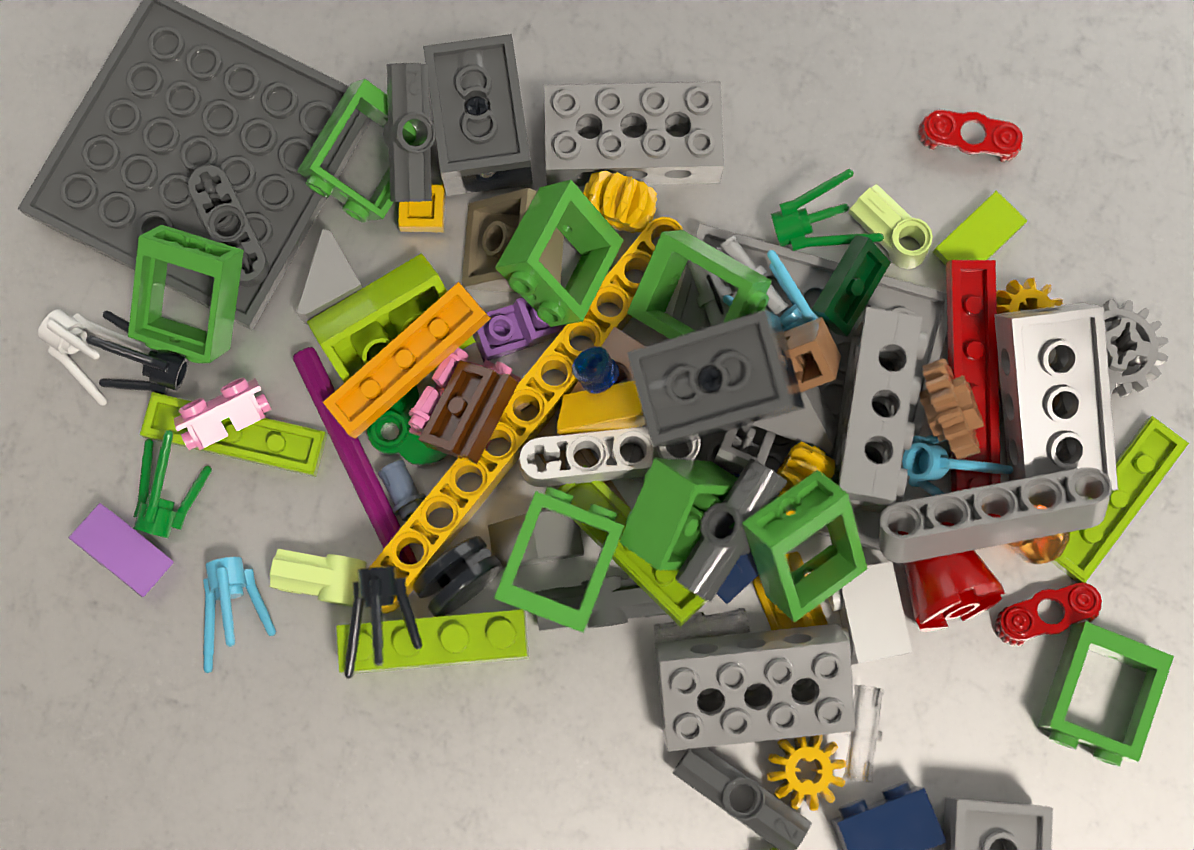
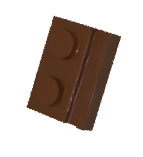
[418,360,518,464]

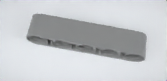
[879,467,1112,563]

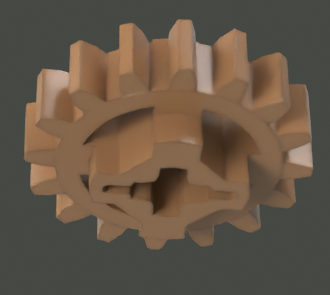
[919,358,984,460]

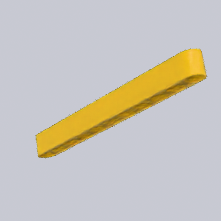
[364,217,683,614]

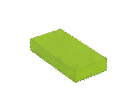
[932,190,1028,266]

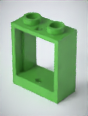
[297,78,416,223]
[495,180,624,327]
[128,225,244,363]
[627,230,772,339]
[742,470,868,623]
[494,487,625,633]
[1037,621,1174,767]

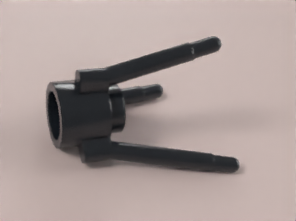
[86,311,189,395]
[344,566,423,679]

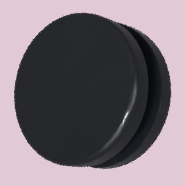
[413,536,502,617]

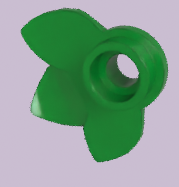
[367,385,447,465]

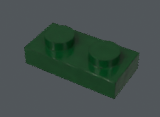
[811,235,891,337]

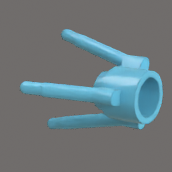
[723,250,818,331]
[902,434,1013,496]
[203,557,276,673]

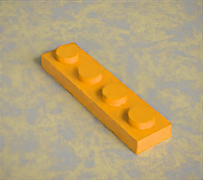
[323,282,491,439]

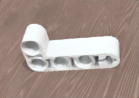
[520,426,700,487]

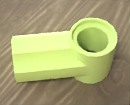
[849,184,933,269]
[269,549,367,607]

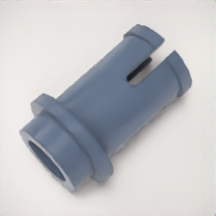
[378,460,426,521]

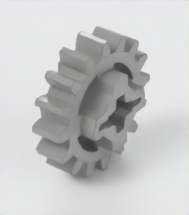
[1095,299,1168,398]

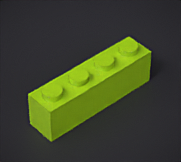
[336,609,529,674]

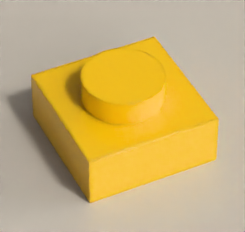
[398,185,445,232]

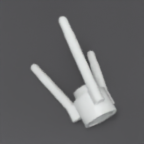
[38,309,158,406]

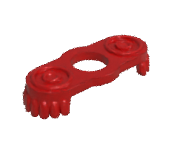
[918,110,1023,162]
[995,583,1102,646]

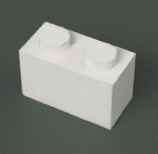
[828,561,913,665]

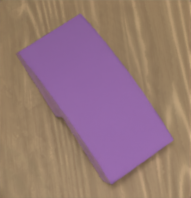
[473,297,567,362]
[68,503,174,597]

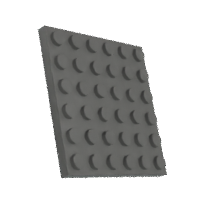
[18,0,371,330]

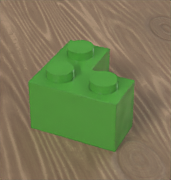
[619,458,738,570]

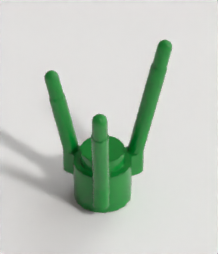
[771,169,884,252]
[133,430,212,538]

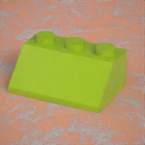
[306,253,475,383]

